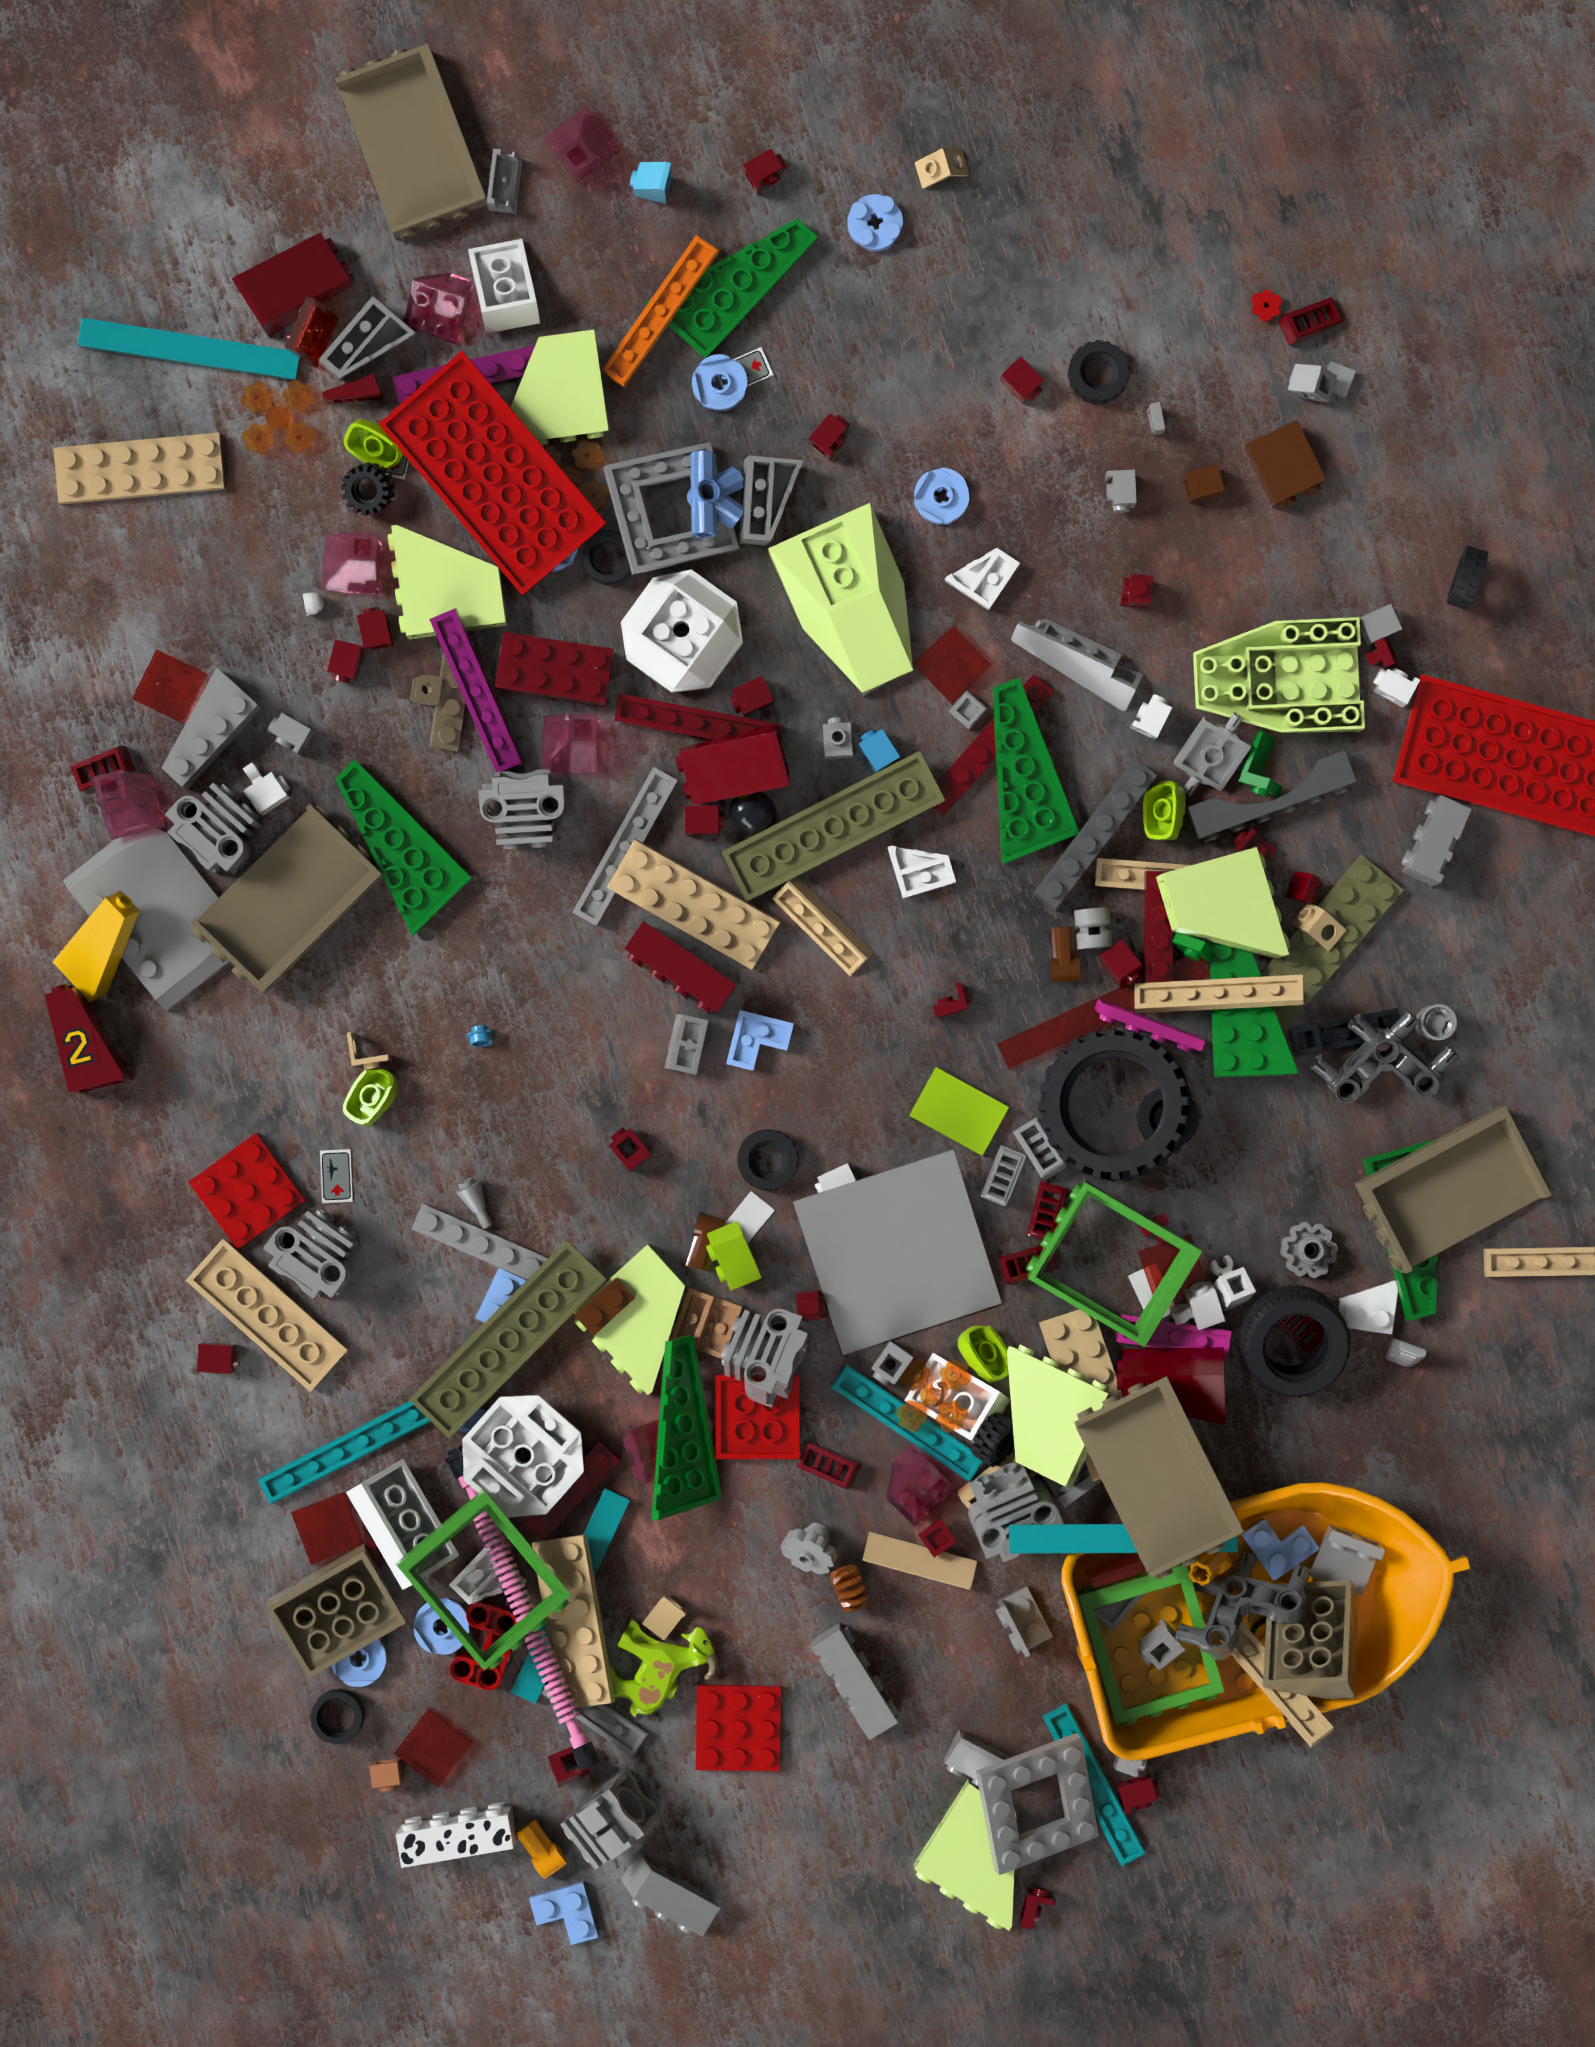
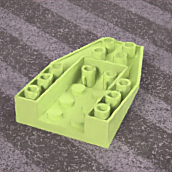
[768,503,913,693]
[1193,617,1365,733]

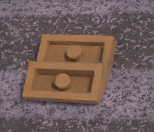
[670,1288,745,1359]

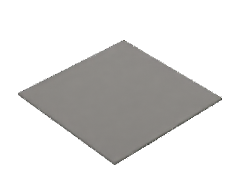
[793,1149,1002,1355]

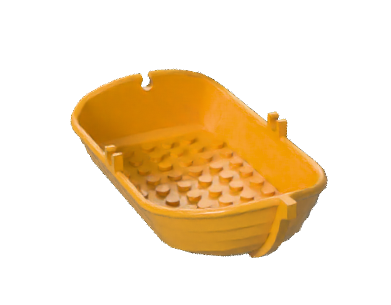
[1061,1482,1470,1761]

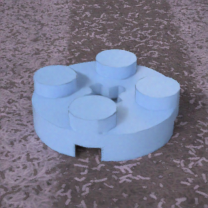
[847,194,903,252]
[692,354,747,412]
[914,468,969,525]
[414,1597,470,1655]
[331,1638,387,1687]

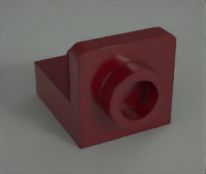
[1232,827,1277,864]
[932,982,971,1019]
[1019,1887,1056,1930]

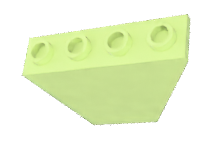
[511,329,609,445]
[388,525,508,639]
[1156,847,1290,959]
[573,1244,686,1395]
[1007,1344,1114,1488]
[914,1779,1017,1931]

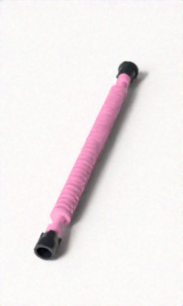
[444,1446,601,1771]

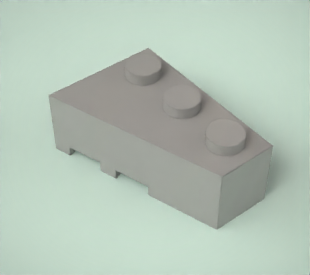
[319,296,416,381]
[739,455,804,546]
[1401,795,1471,887]
[621,1851,720,1937]

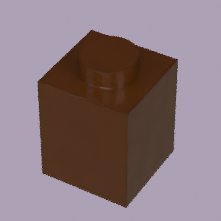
[1183,464,1227,504]

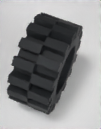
[341,462,395,516]
[971,1412,1014,1467]

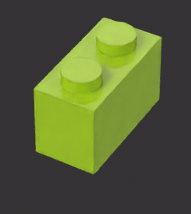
[706,1221,762,1291]

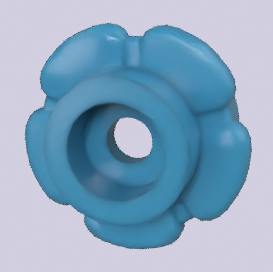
[467,1025,494,1047]

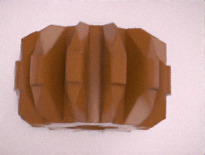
[830,1563,869,1613]

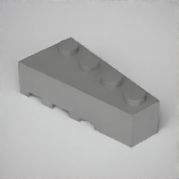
[162,668,262,790]
[811,1623,899,1740]

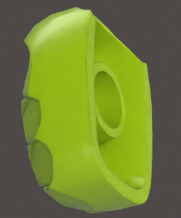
[344,419,405,469]
[1143,780,1185,840]
[343,1069,399,1127]
[958,1326,1009,1384]

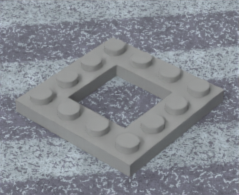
[603,442,739,575]
[976,1733,1099,1875]

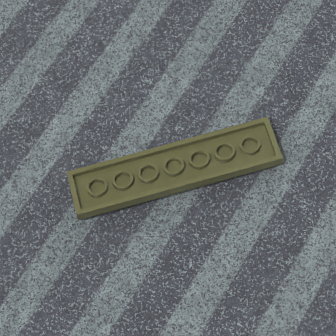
[722,751,945,902]
[1260,854,1404,1033]
[409,1240,607,1438]

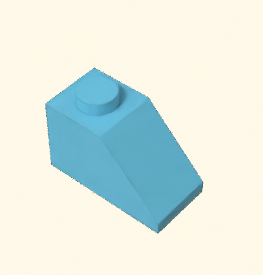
[630,162,673,204]

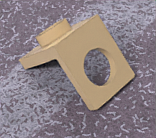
[915,148,970,188]
[1291,903,1346,951]
[347,1032,392,1070]
[643,1593,687,1640]

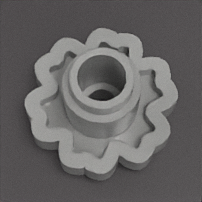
[1280,1222,1338,1278]
[780,1523,838,1575]

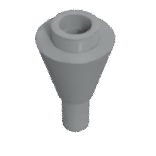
[456,1177,493,1229]

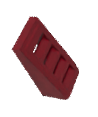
[1278,297,1343,346]
[322,374,383,404]
[70,746,135,792]
[1026,1181,1067,1239]
[998,1245,1059,1285]
[1277,1315,1324,1354]
[796,1441,861,1490]

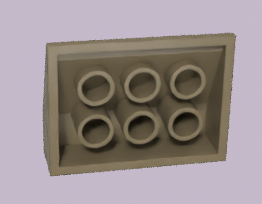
[266,1544,406,1679]
[1263,1580,1359,1699]

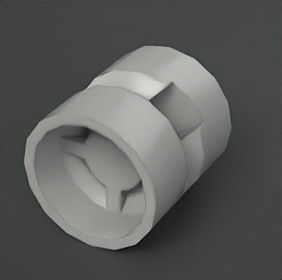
[1074,907,1113,950]
[1415,1004,1457,1041]

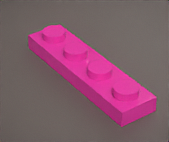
[1094,999,1205,1053]
[1116,1314,1232,1359]

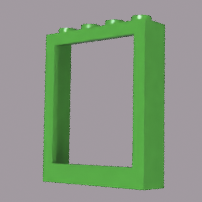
[1026,1180,1202,1348]
[395,1490,571,1670]
[1076,1563,1224,1725]

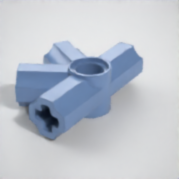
[687,450,744,538]

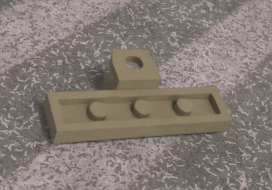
[410,641,474,752]

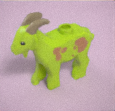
[609,1619,719,1717]

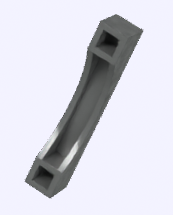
[1185,751,1357,843]
[1032,759,1157,911]

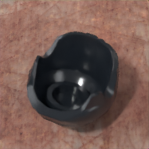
[729,792,776,836]

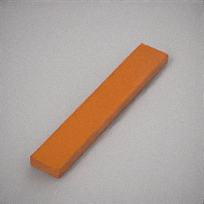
[601,235,719,388]

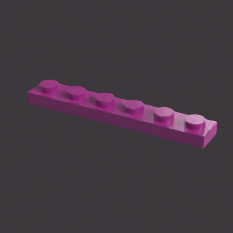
[393,345,535,405]
[429,608,523,772]

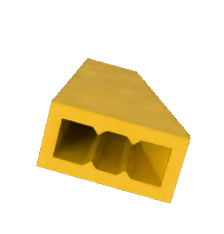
[53,891,140,1002]

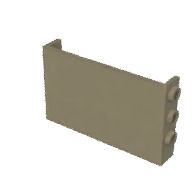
[335,44,487,240]
[190,804,382,995]
[1354,1106,1551,1273]
[1073,1376,1244,1580]

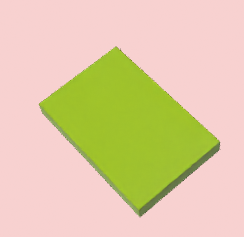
[909,1067,1009,1156]

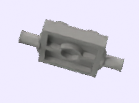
[1173,712,1252,796]

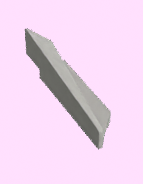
[1011,619,1143,711]

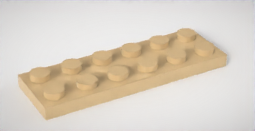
[53,432,225,505]
[607,838,780,970]
[186,1238,349,1392]
[1039,1309,1123,1483]
[532,1534,615,1708]

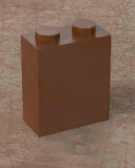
[1244,420,1326,508]

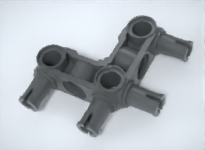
[1309,1010,1460,1103]
[1175,1551,1312,1660]

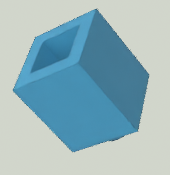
[858,729,900,773]

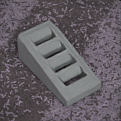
[1013,1117,1067,1182]
[980,1145,1027,1207]
[1385,1338,1427,1367]

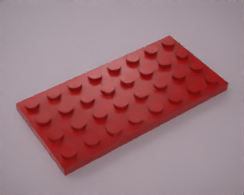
[378,350,607,595]
[1392,674,1595,837]

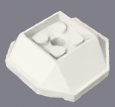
[621,569,743,693]
[462,1395,584,1518]

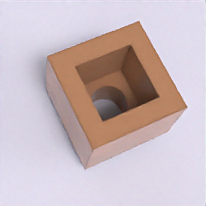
[369,1758,403,1791]

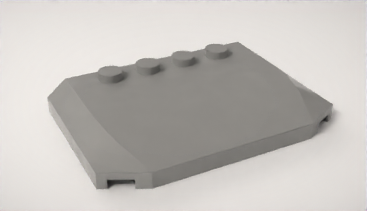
[63,820,230,1011]

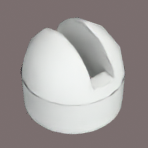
[303,592,324,616]

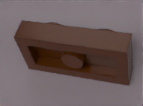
[575,1277,635,1336]

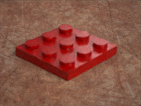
[188,1133,306,1250]
[716,1374,800,1459]
[696,1684,781,1771]

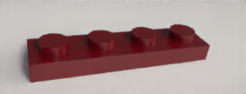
[1143,871,1173,983]
[523,1441,620,1540]

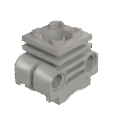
[478,769,567,849]
[164,783,262,875]
[263,1209,360,1299]
[721,1309,808,1408]
[968,1462,1064,1563]
[561,1768,662,1870]

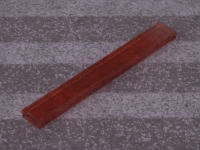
[997,957,1210,1069]

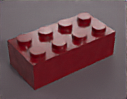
[495,632,615,708]
[624,921,737,1015]

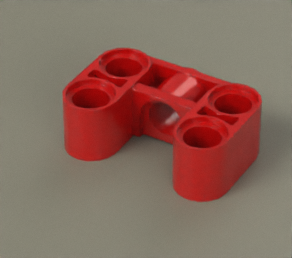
[449,1600,519,1691]

